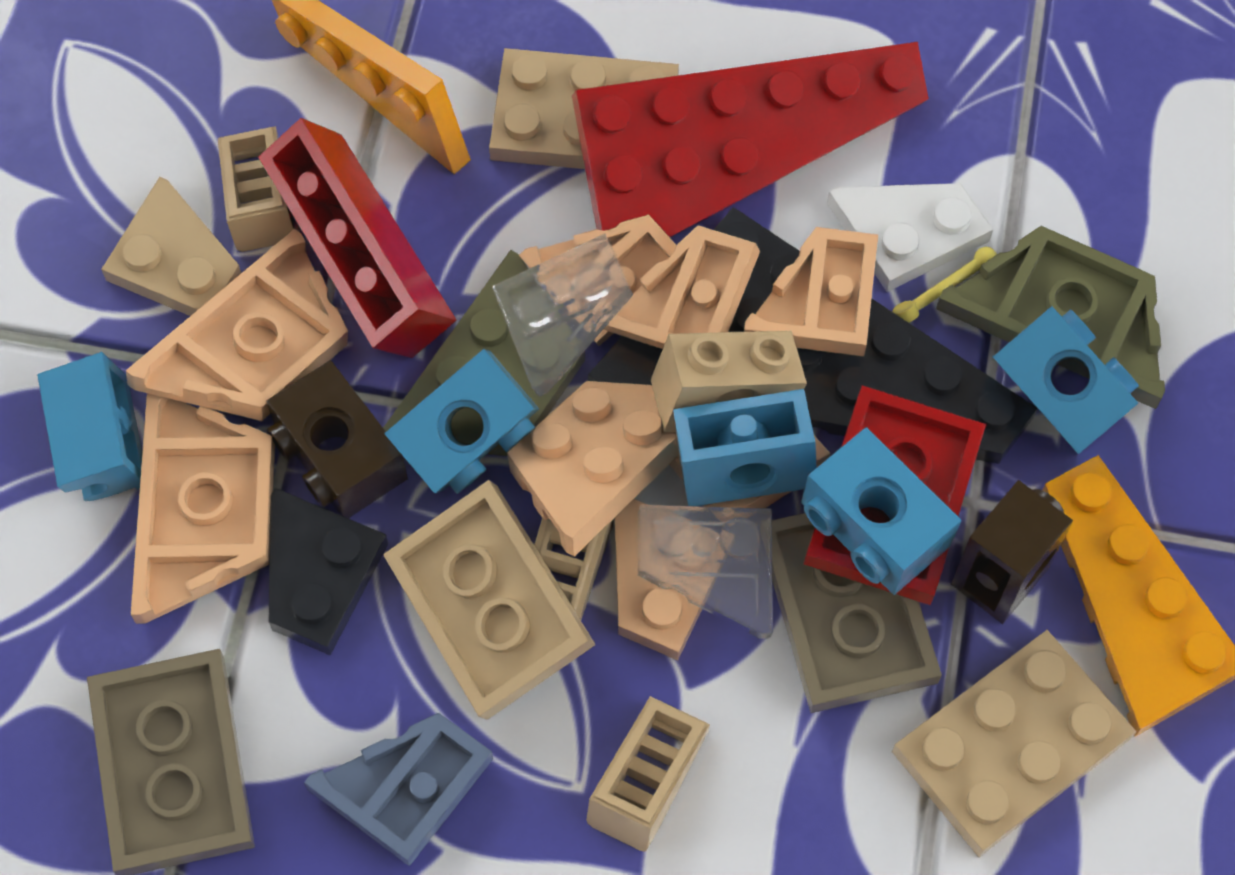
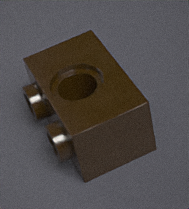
[266,360,408,519]
[951,480,1073,624]

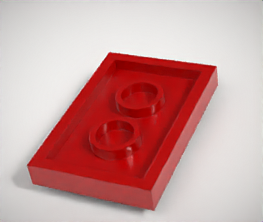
[804,385,986,605]

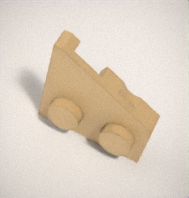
[101,177,241,316]

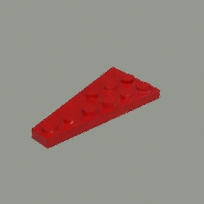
[571,42,929,238]

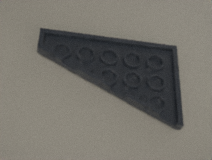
[588,207,1038,464]

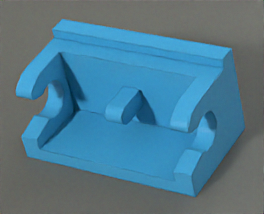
[37,352,142,501]

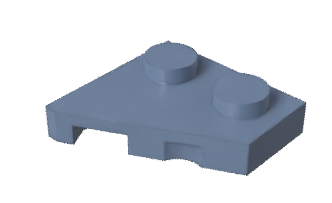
[304,713,493,866]

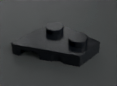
[268,488,388,655]

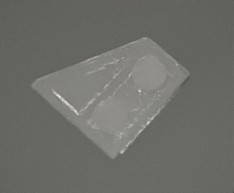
[492,233,633,397]
[637,505,773,639]

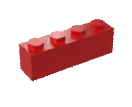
[258,118,457,358]

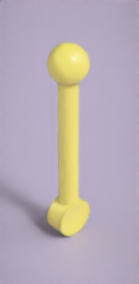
[892,247,997,323]

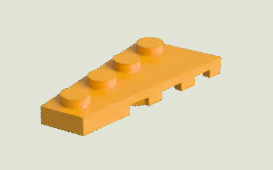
[271,0,471,175]
[1042,455,1235,737]

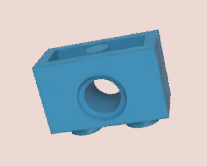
[993,306,1139,454]
[384,349,540,494]
[673,389,817,507]
[801,427,962,595]

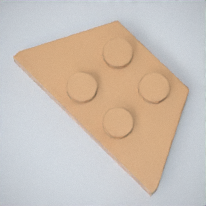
[126,229,348,421]
[507,381,679,557]
[131,393,275,624]

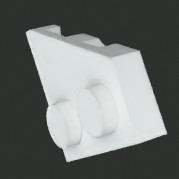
[827,183,994,292]

